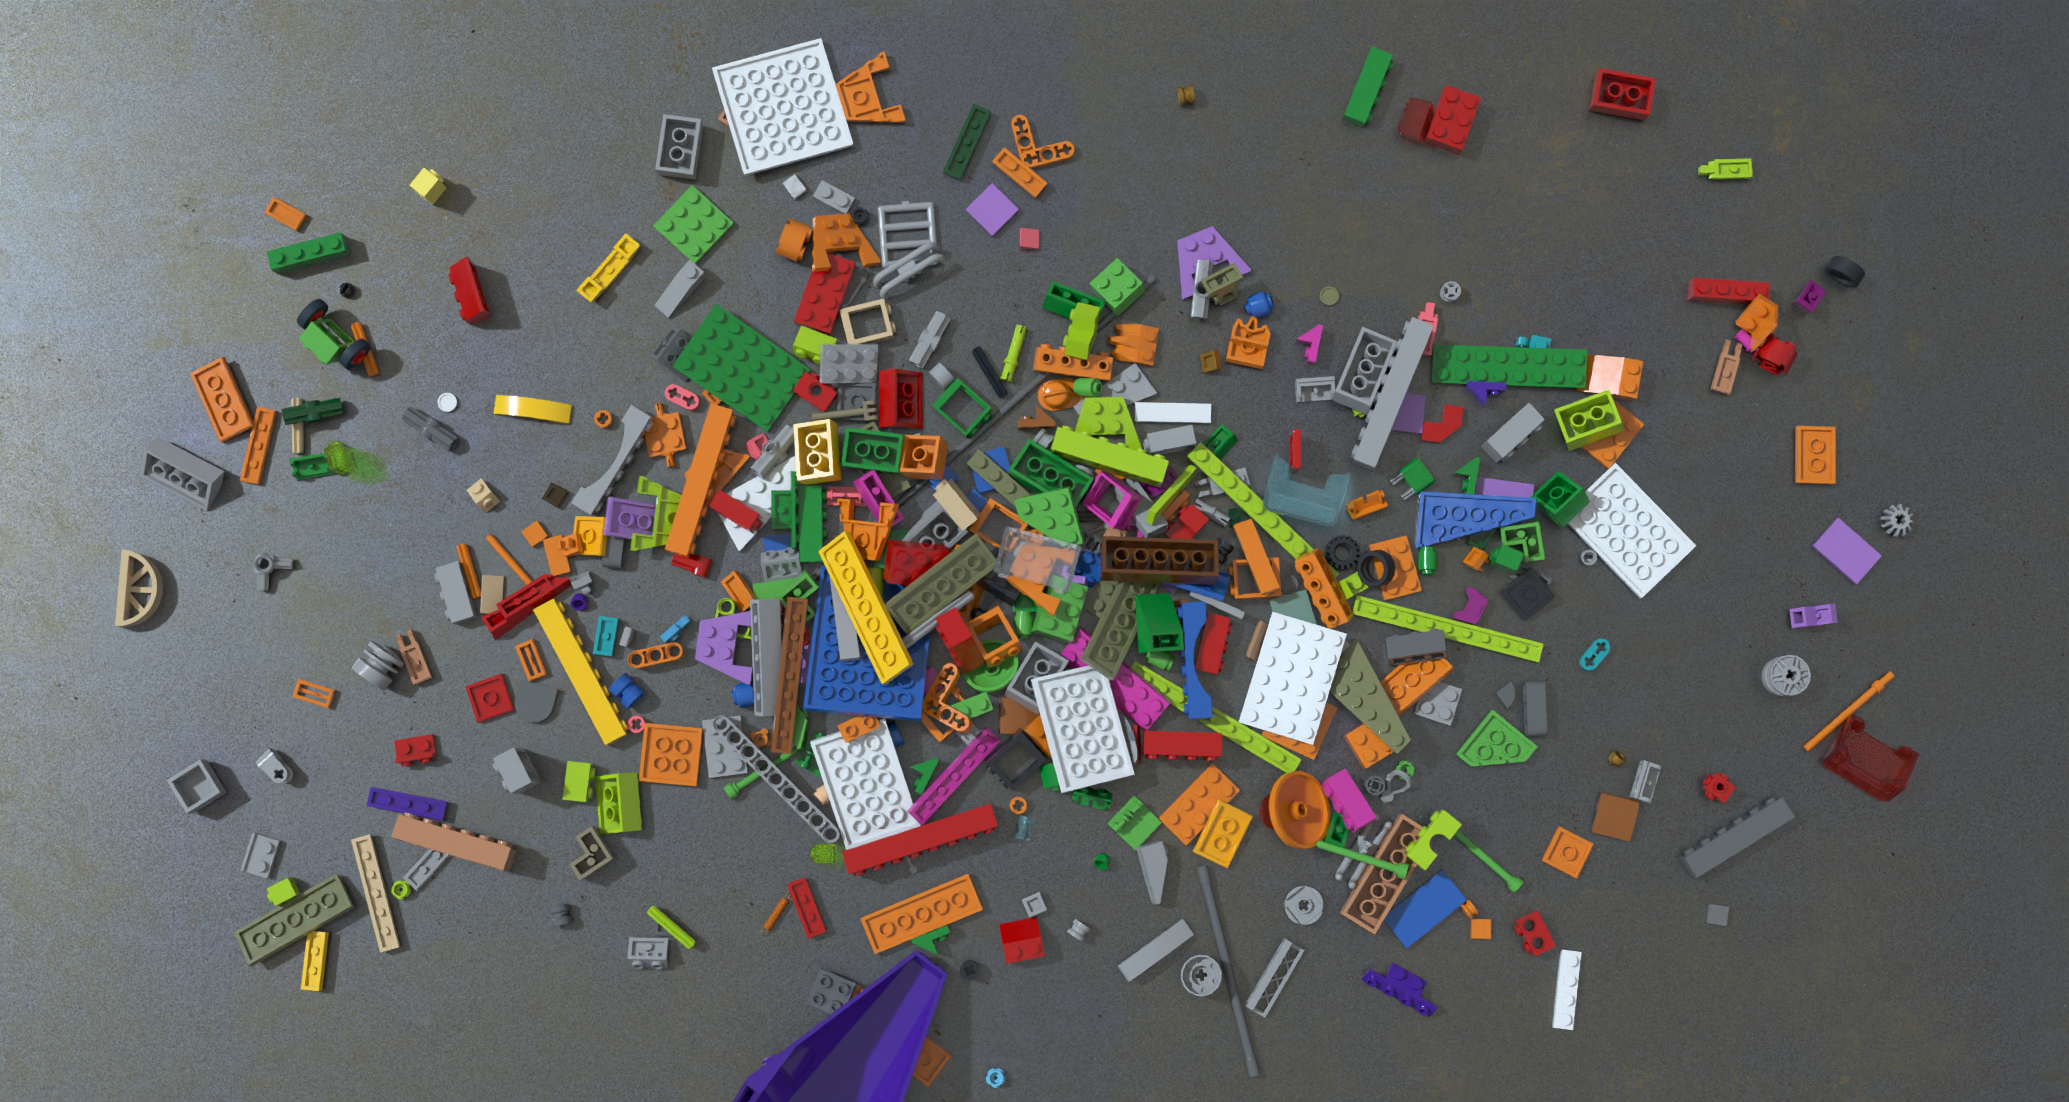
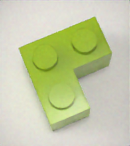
[1063,302,1100,360]

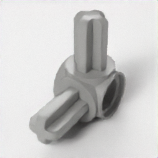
[254,553,293,591]

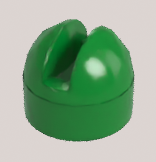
[1093,853,1110,870]

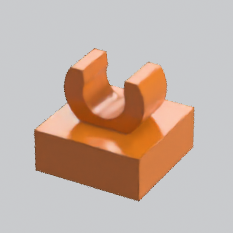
[558,533,583,557]
[1463,547,1489,572]

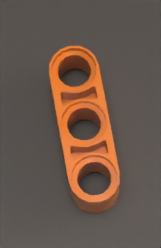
[628,642,685,669]

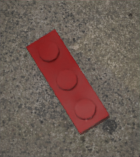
[787,877,826,939]

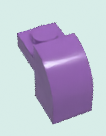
[1790,604,1838,628]

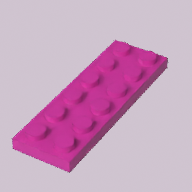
[1060,628,1171,731]

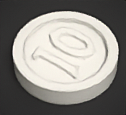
[438,393,457,412]

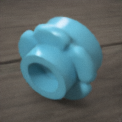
[986,1068,1005,1088]

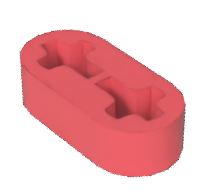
[665,384,700,411]

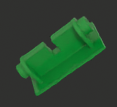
[1072,786,1113,810]

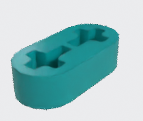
[1579,639,1610,671]

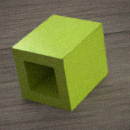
[267,877,301,906]

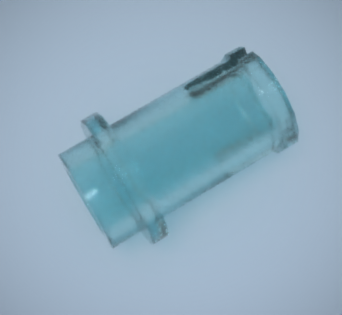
[1013,815,1031,841]

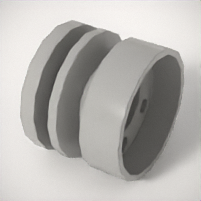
[351,641,405,690]
[1762,655,1811,697]
[1181,955,1222,996]

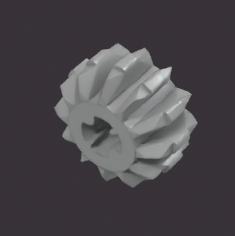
[1881,504,1915,537]

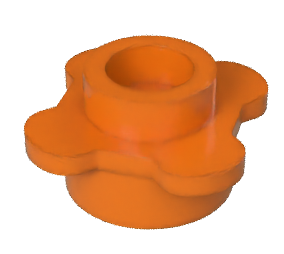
[750,728,771,749]

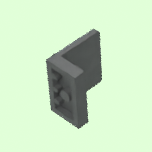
[650,326,691,381]

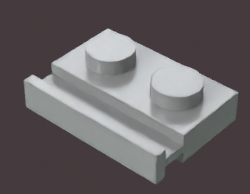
[240,833,281,878]

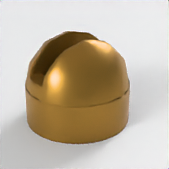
[1609,750,1626,767]

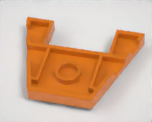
[836,51,906,123]
[812,213,881,272]
[837,498,899,561]
[1007,545,1082,617]

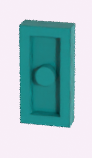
[593,616,619,657]

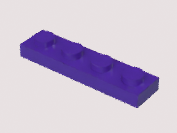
[367,787,448,821]

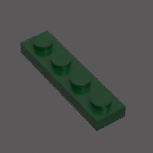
[943,104,991,181]

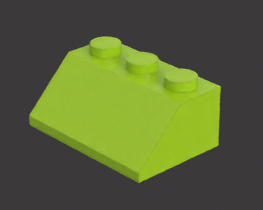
[595,772,642,834]

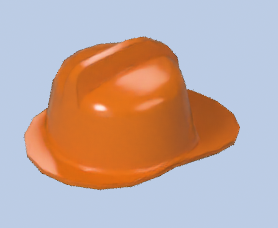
[1038,378,1083,411]

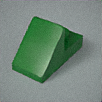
[1452,457,1480,494]
[910,758,940,795]
[1324,811,1349,848]
[911,925,951,954]

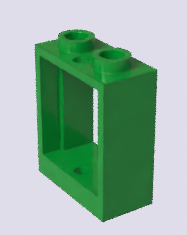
[932,377,992,439]

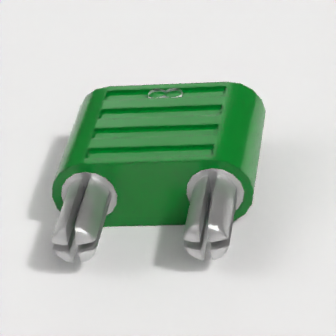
[1390,458,1435,500]

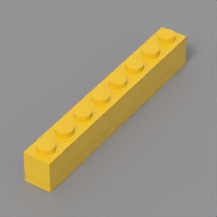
[533,598,629,746]

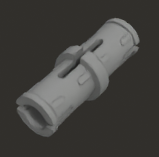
[1194,498,1231,528]

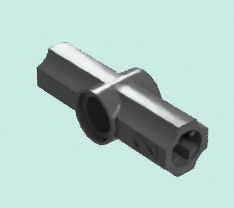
[401,406,459,452]

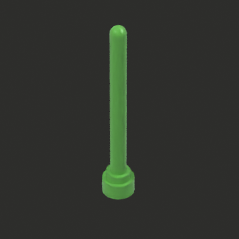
[723,745,806,800]
[1454,829,1524,893]
[1316,840,1409,879]

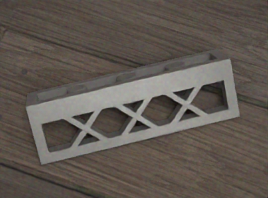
[1245,938,1305,1018]

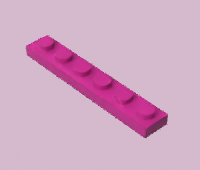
[907,727,1001,825]

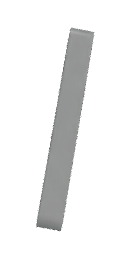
[712,715,840,843]

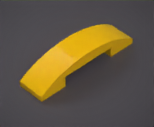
[576,233,640,303]
[493,395,572,424]

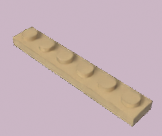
[351,834,401,953]

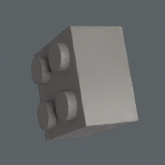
[167,759,227,814]

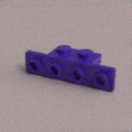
[1362,963,1437,1017]

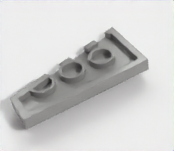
[1073,363,1157,415]

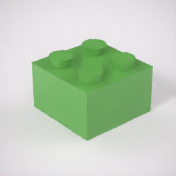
[1089,258,1145,316]

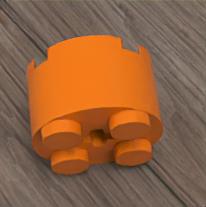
[775,218,812,262]

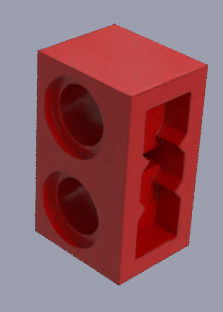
[1514,910,1556,956]

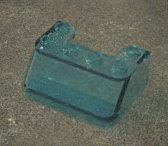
[1263,453,1351,527]

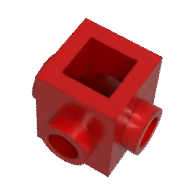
[1701,773,1736,803]

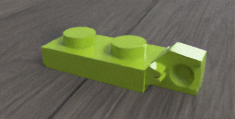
[1698,158,1753,180]

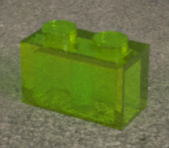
[324,441,358,475]

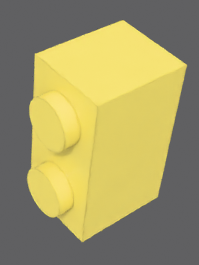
[410,168,446,205]

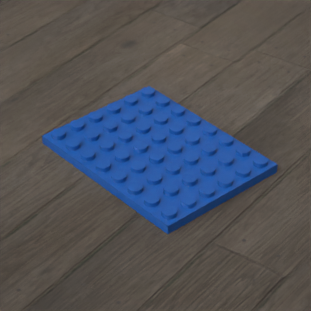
[803,565,930,721]

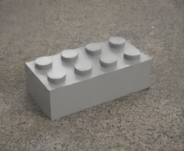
[1331,327,1398,415]

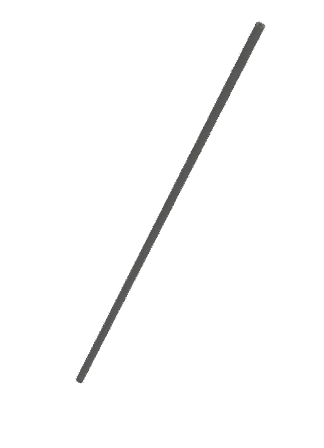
[812,275,1157,581]

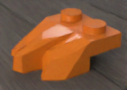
[1226,316,1270,369]
[1107,324,1159,366]

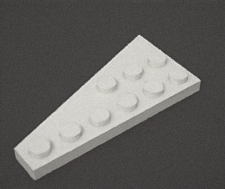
[718,456,802,552]

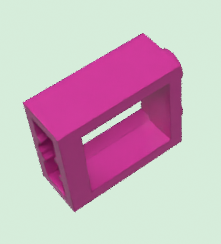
[1082,471,1142,530]

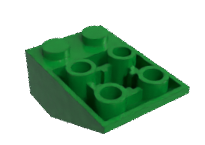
[1135,593,1184,653]

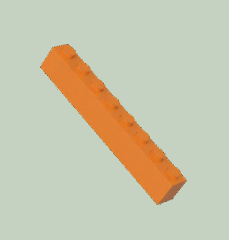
[665,404,736,558]

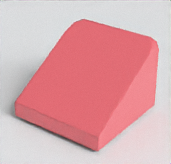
[1020,228,1039,249]
[745,433,769,461]

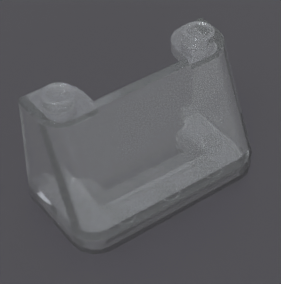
[994,526,1083,595]

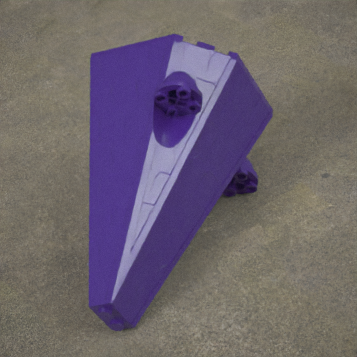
[733,951,947,1102]

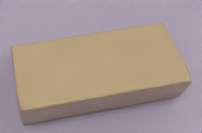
[480,575,504,614]

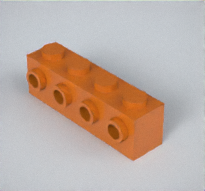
[1033,344,1113,381]
[1294,547,1353,629]

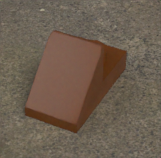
[1017,405,1056,430]

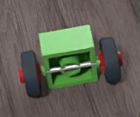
[297,299,371,370]

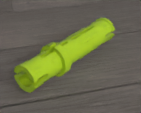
[1000,325,1028,383]

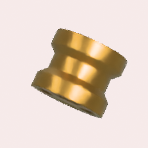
[1177,84,1195,106]

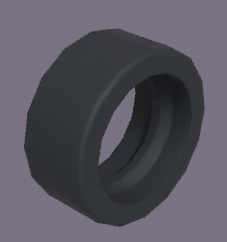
[1826,256,1865,288]
[1357,550,1396,587]

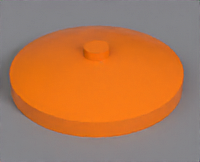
[1269,771,1330,849]

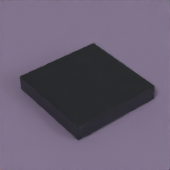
[1501,567,1555,620]

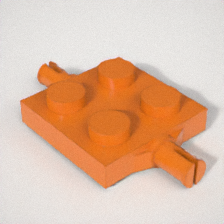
[644,403,688,468]

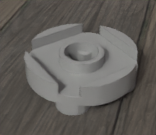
[1284,886,1323,925]

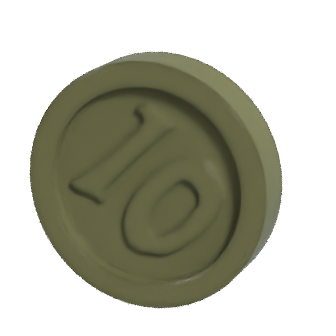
[1319,286,1339,306]

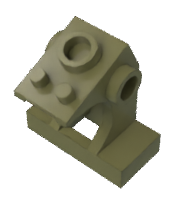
[1201,263,1244,307]

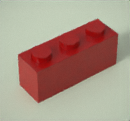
[1194,613,1233,675]

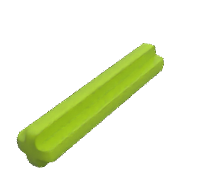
[647,906,696,949]

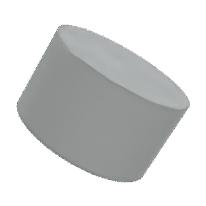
[928,363,955,390]

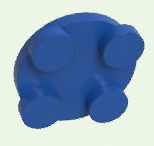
[1070,551,1100,587]

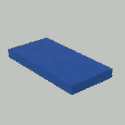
[1384,869,1467,949]

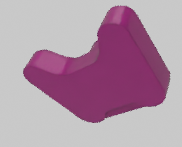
[1453,587,1488,624]

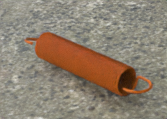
[761,893,790,936]

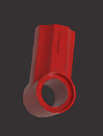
[671,554,712,578]

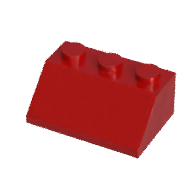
[448,257,491,325]
[879,368,923,430]

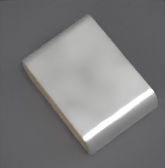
[782,174,807,200]

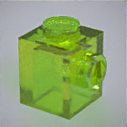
[810,844,835,863]

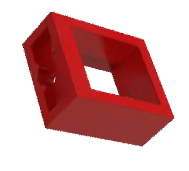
[710,490,763,534]

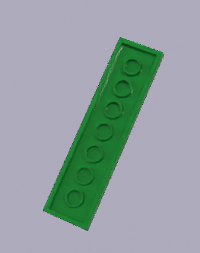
[1431,344,1587,388]

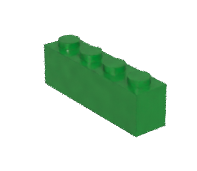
[1342,46,1394,128]
[267,232,351,274]
[798,485,827,564]

